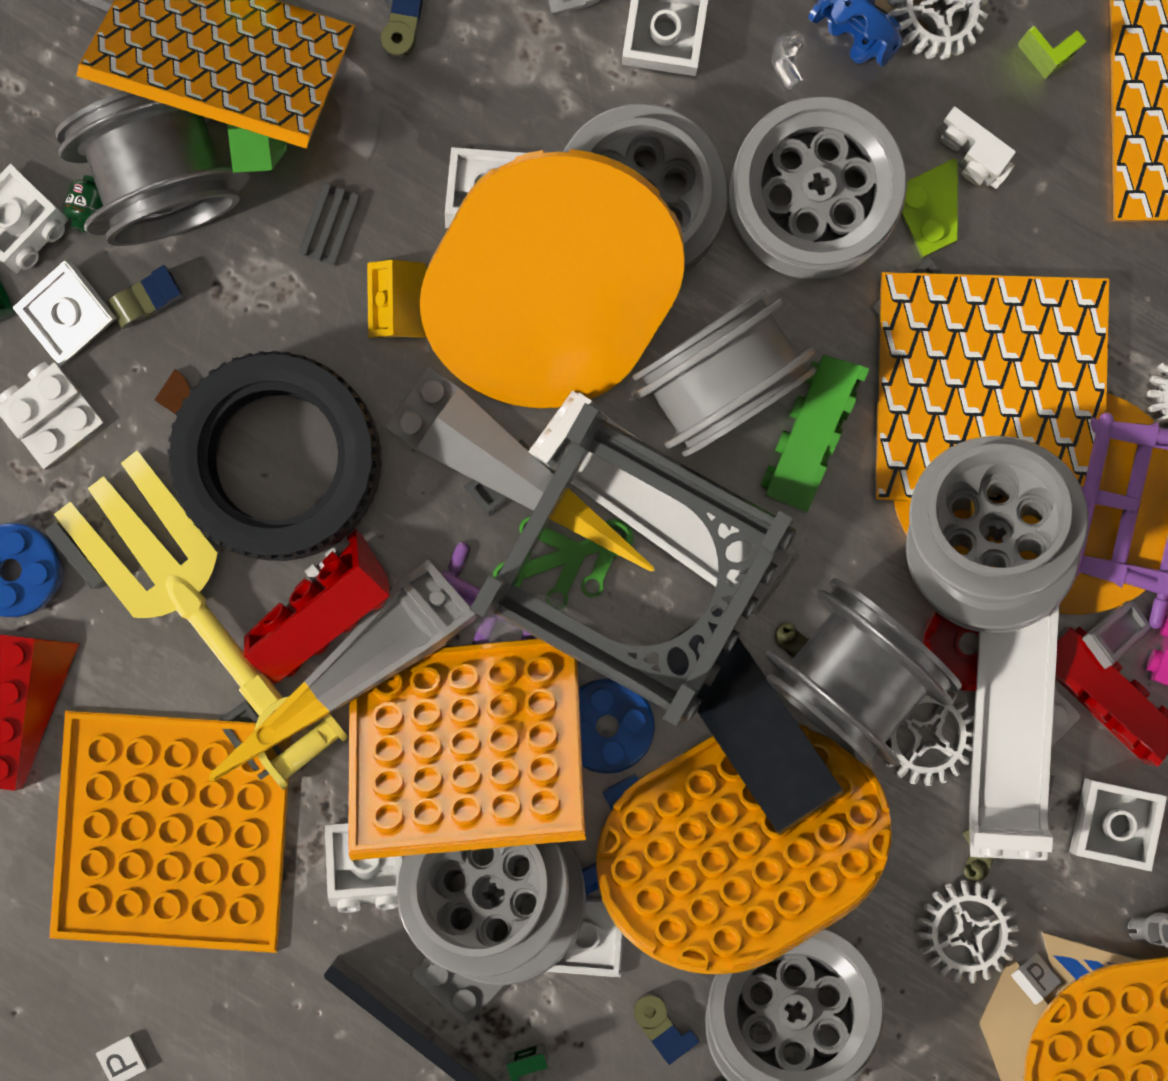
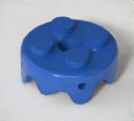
[808,0,903,67]
[0,523,64,618]
[579,678,655,774]

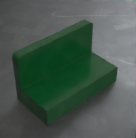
[506,1043,549,1081]

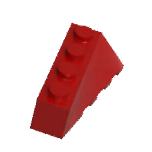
[244,529,390,685]
[1055,627,1168,767]
[0,634,80,791]

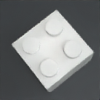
[622,0,708,76]
[1069,778,1167,872]

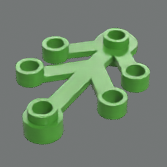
[493,517,634,610]

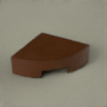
[154,369,191,414]

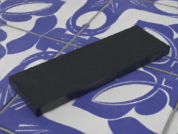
[667,608,844,836]
[323,956,497,1081]

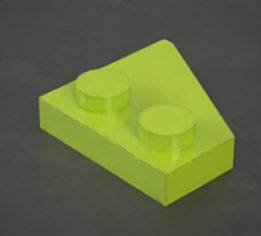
[901,158,958,258]

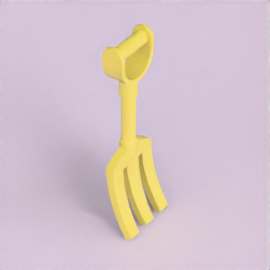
[54,451,349,790]

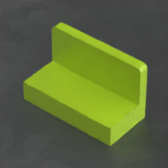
[1018,26,1087,79]

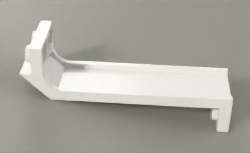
[528,390,799,617]
[969,604,1059,861]

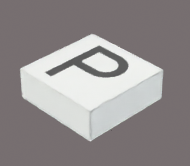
[1011,953,1061,1005]
[95,1034,148,1081]

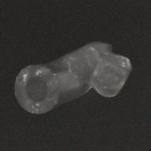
[771,31,804,89]

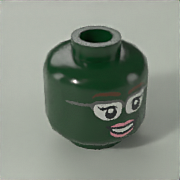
[62,175,103,234]

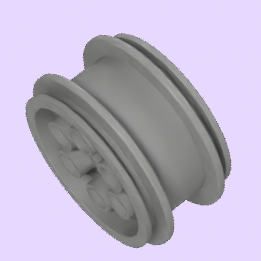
[632,290,817,457]

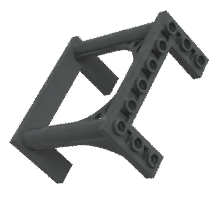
[469,403,797,726]

